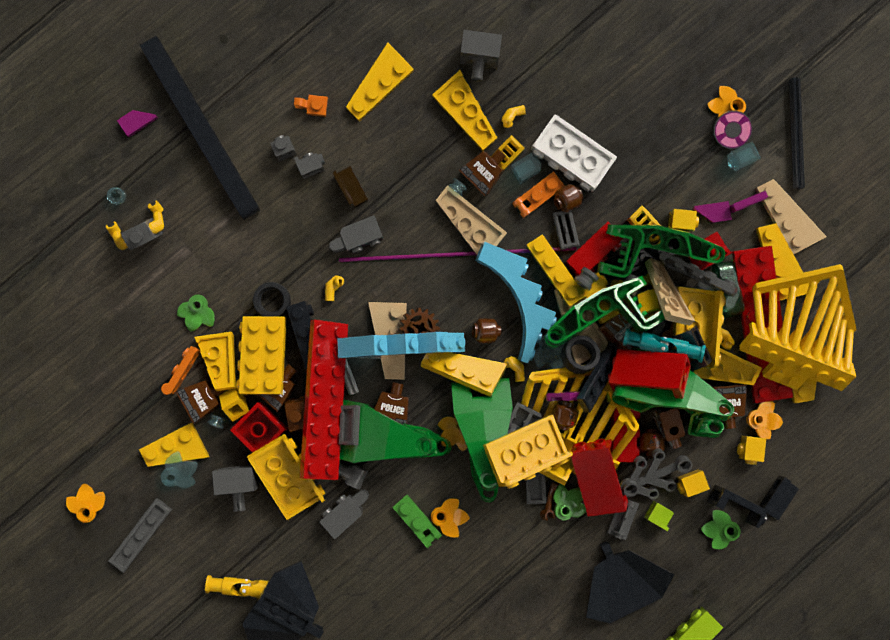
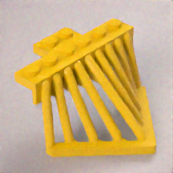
[739,264,857,391]
[521,364,639,486]

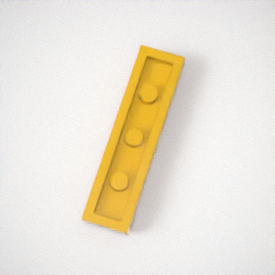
[527,234,586,308]

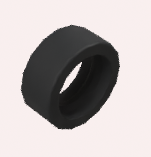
[253,282,291,317]
[561,335,600,374]

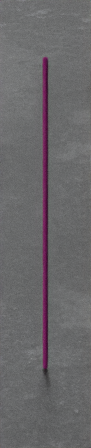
[339,247,577,262]

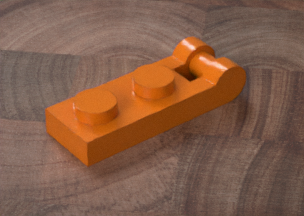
[512,171,565,219]
[161,346,200,395]

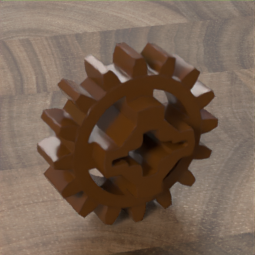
[398,308,440,334]

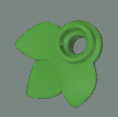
[177,295,215,332]
[553,484,586,520]
[701,510,741,549]

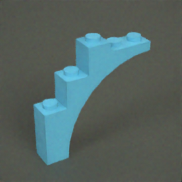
[475,242,557,363]
[337,332,465,358]

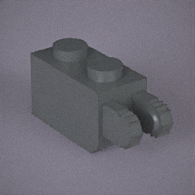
[329,215,384,254]
[319,489,369,539]

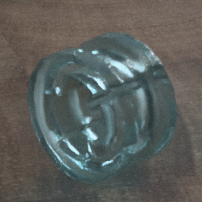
[448,178,467,196]
[107,187,127,205]
[207,414,227,429]

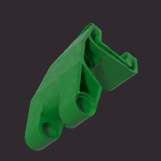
[597,224,725,278]
[544,276,665,349]
[612,348,734,438]
[451,378,513,503]
[340,399,452,463]

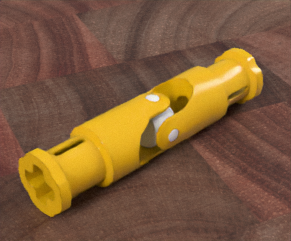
[205,575,269,598]

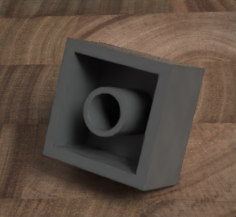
[460,30,502,81]
[212,465,261,512]

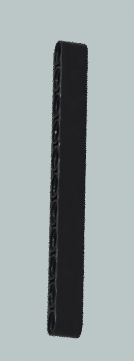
[140,36,261,220]

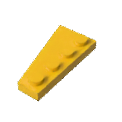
[346,43,414,122]
[432,70,497,151]
[756,223,809,301]
[421,353,507,397]

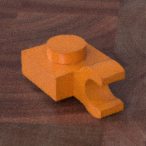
[294,95,328,117]

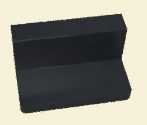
[759,476,799,520]

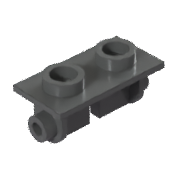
[607,499,639,540]

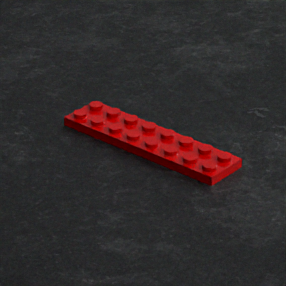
[732,246,793,403]
[300,319,348,480]

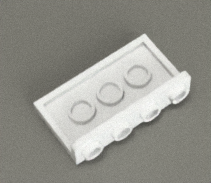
[531,114,617,192]

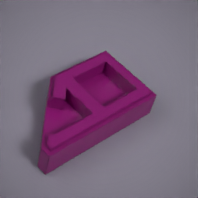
[117,110,158,137]
[730,191,768,213]
[693,201,732,223]
[546,391,581,401]

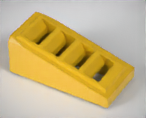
[498,135,525,170]
[627,205,661,243]

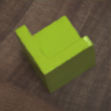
[644,501,674,531]

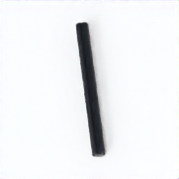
[789,77,805,190]

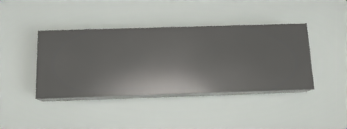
[108,498,173,573]

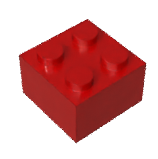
[230,402,289,452]

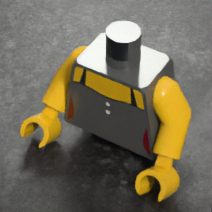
[106,200,164,251]

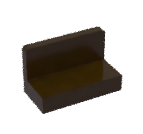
[332,166,368,209]

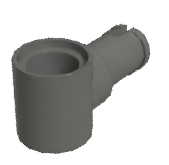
[339,463,368,489]

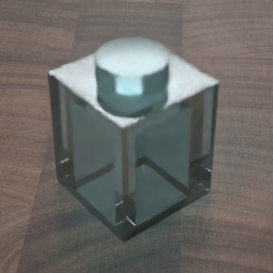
[727,141,761,172]
[511,153,542,184]

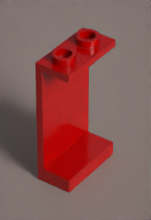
[608,349,691,399]
[571,439,628,516]

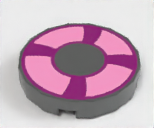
[713,110,752,149]

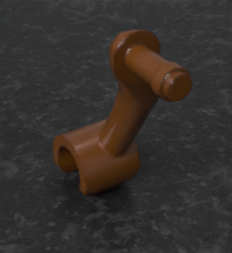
[540,482,560,521]

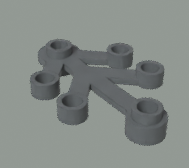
[620,448,693,500]

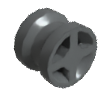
[574,267,599,291]

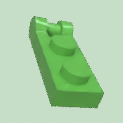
[392,494,442,548]

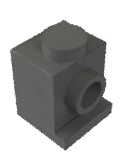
[270,135,297,162]
[294,152,326,179]

